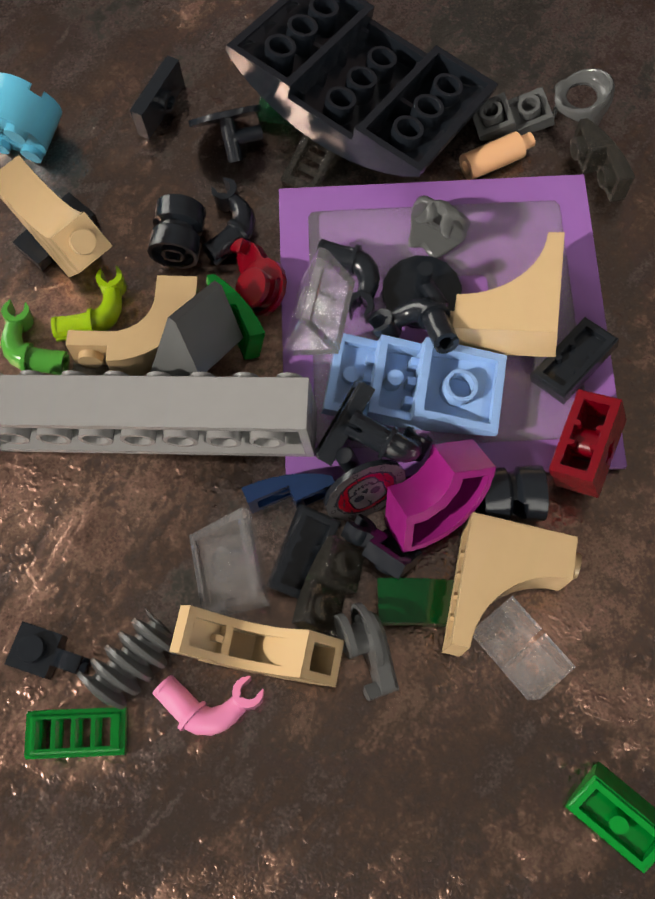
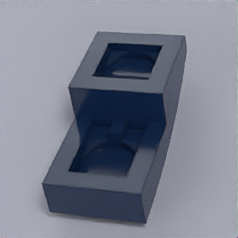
[241,473,335,514]

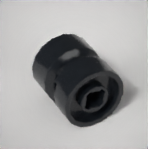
[147,194,206,269]
[478,465,549,523]

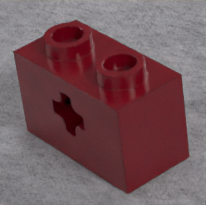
[548,389,627,498]

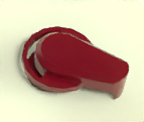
[230,238,287,317]

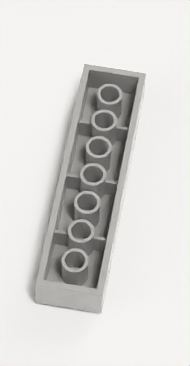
[0,370,317,457]

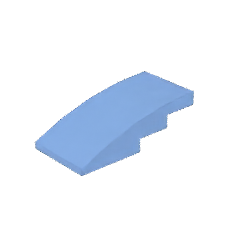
[321,332,507,436]

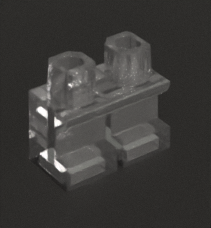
[473,596,576,700]

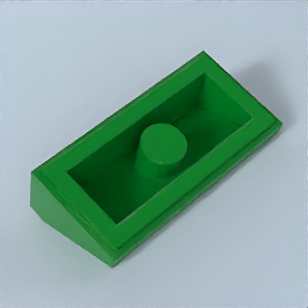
[565,761,655,873]

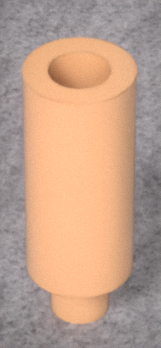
[459,131,535,180]

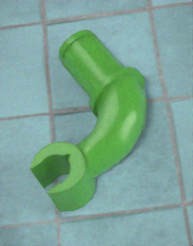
[1,300,70,375]

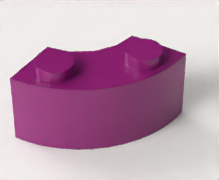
[384,439,496,553]

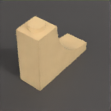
[0,155,113,277]
[449,232,565,357]
[442,512,582,657]

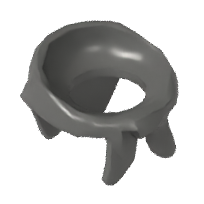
[552,68,615,132]
[408,195,471,259]

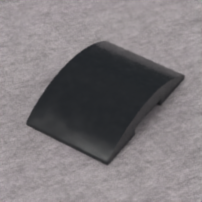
[226,0,498,177]

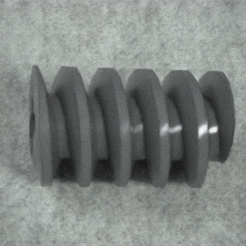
[77,607,178,709]

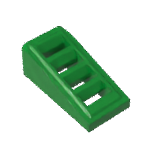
[24,707,128,760]

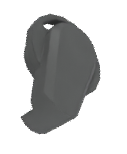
[334,602,399,701]

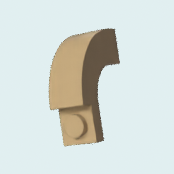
[66,275,201,376]
[169,605,345,687]

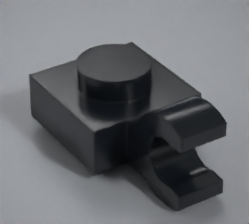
[4,621,91,680]

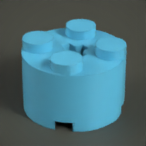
[0,72,63,163]

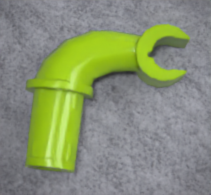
[51,266,127,342]

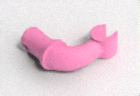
[153,675,264,736]

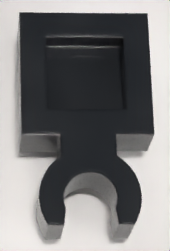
[341,514,423,580]

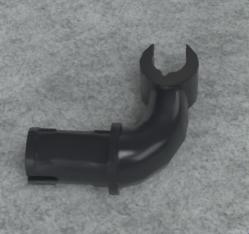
[202,177,256,266]
[315,239,380,324]
[368,297,459,354]
[343,409,433,463]

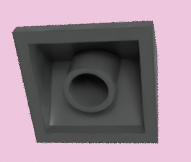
[150,280,244,376]

